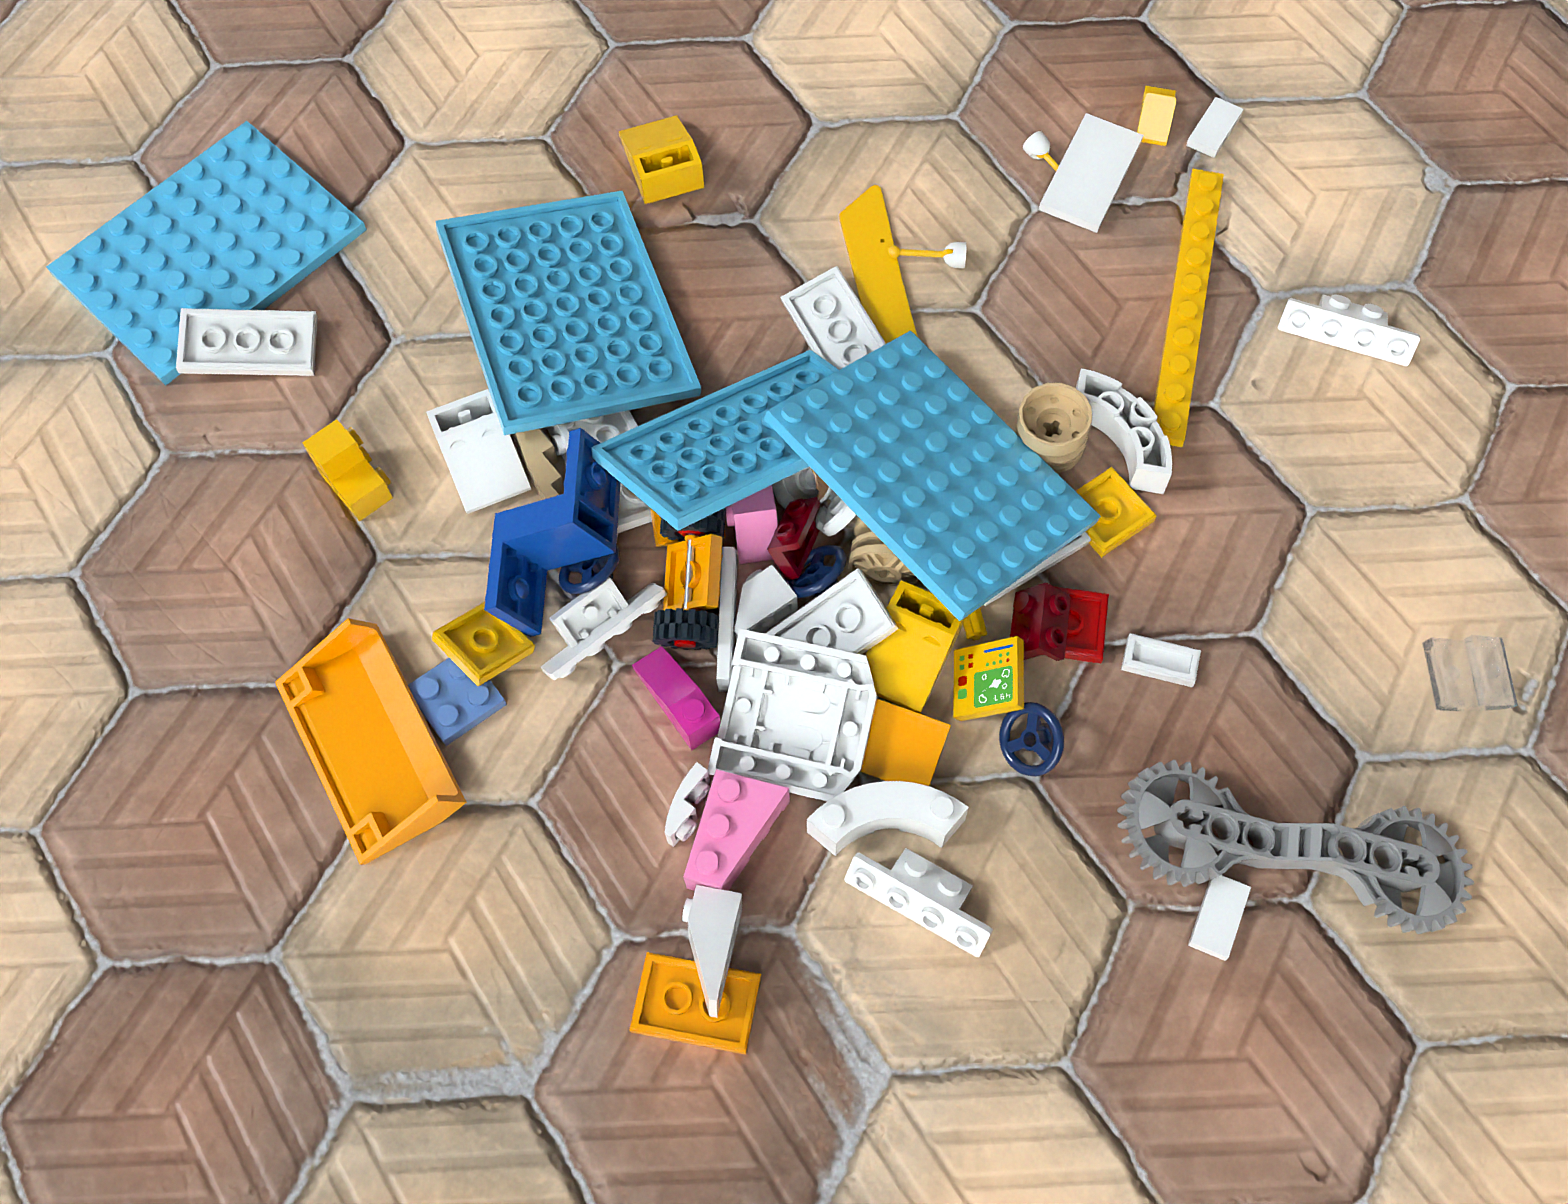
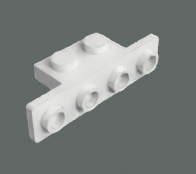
[1278,295,1420,366]
[541,577,667,680]
[844,848,993,957]

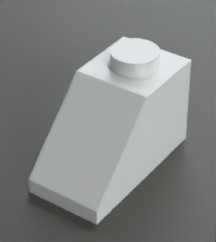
[734,565,798,643]

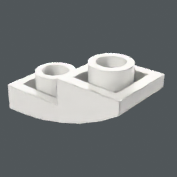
[665,762,710,847]

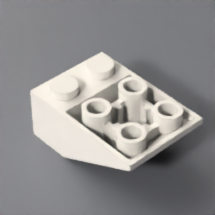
[426,389,531,514]

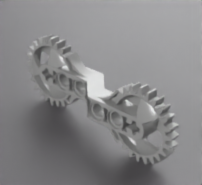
[1117,760,1474,934]

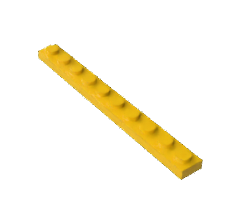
[1153,169,1224,447]

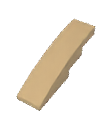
[516,429,564,500]

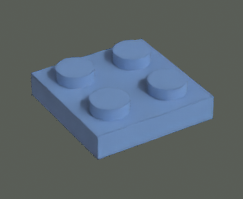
[408,658,507,746]

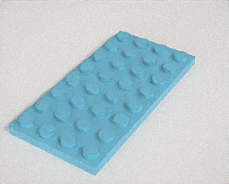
[592,350,839,531]

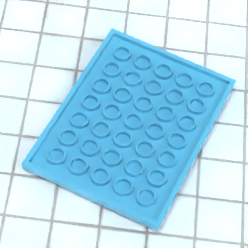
[46,121,367,386]
[436,191,701,436]
[764,331,1101,621]

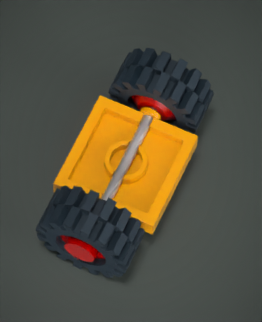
[652,508,726,650]

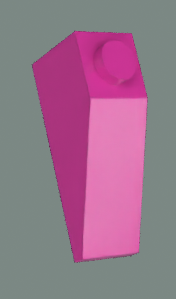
[632,646,721,751]

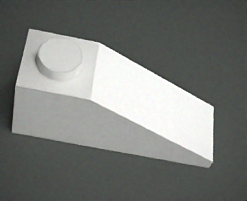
[682,885,742,1018]

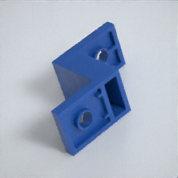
[484,428,621,637]

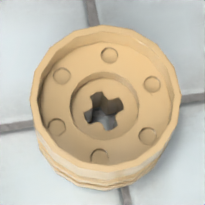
[1015,383,1092,474]
[849,515,919,586]

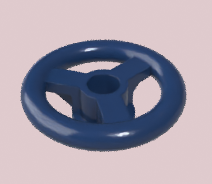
[558,544,620,594]
[784,545,846,598]
[999,702,1064,777]

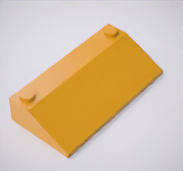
[275,618,467,865]

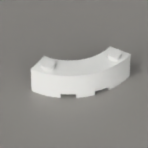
[1076,368,1172,494]
[807,781,969,856]

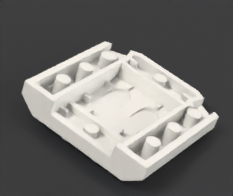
[708,628,877,801]

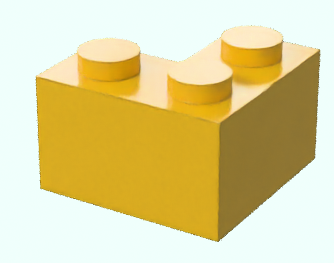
[302,419,393,522]

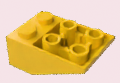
[618,115,704,204]
[865,580,964,714]

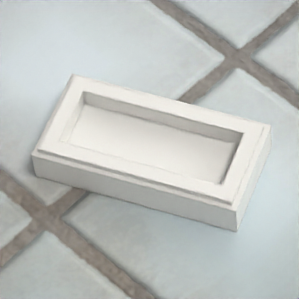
[1186,97,1244,158]
[1121,633,1201,687]
[1188,875,1251,961]

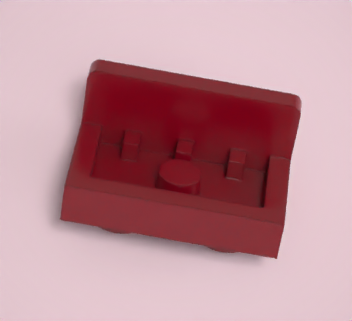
[767,497,821,580]
[1009,582,1071,661]

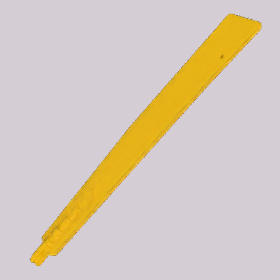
[839,185,988,641]

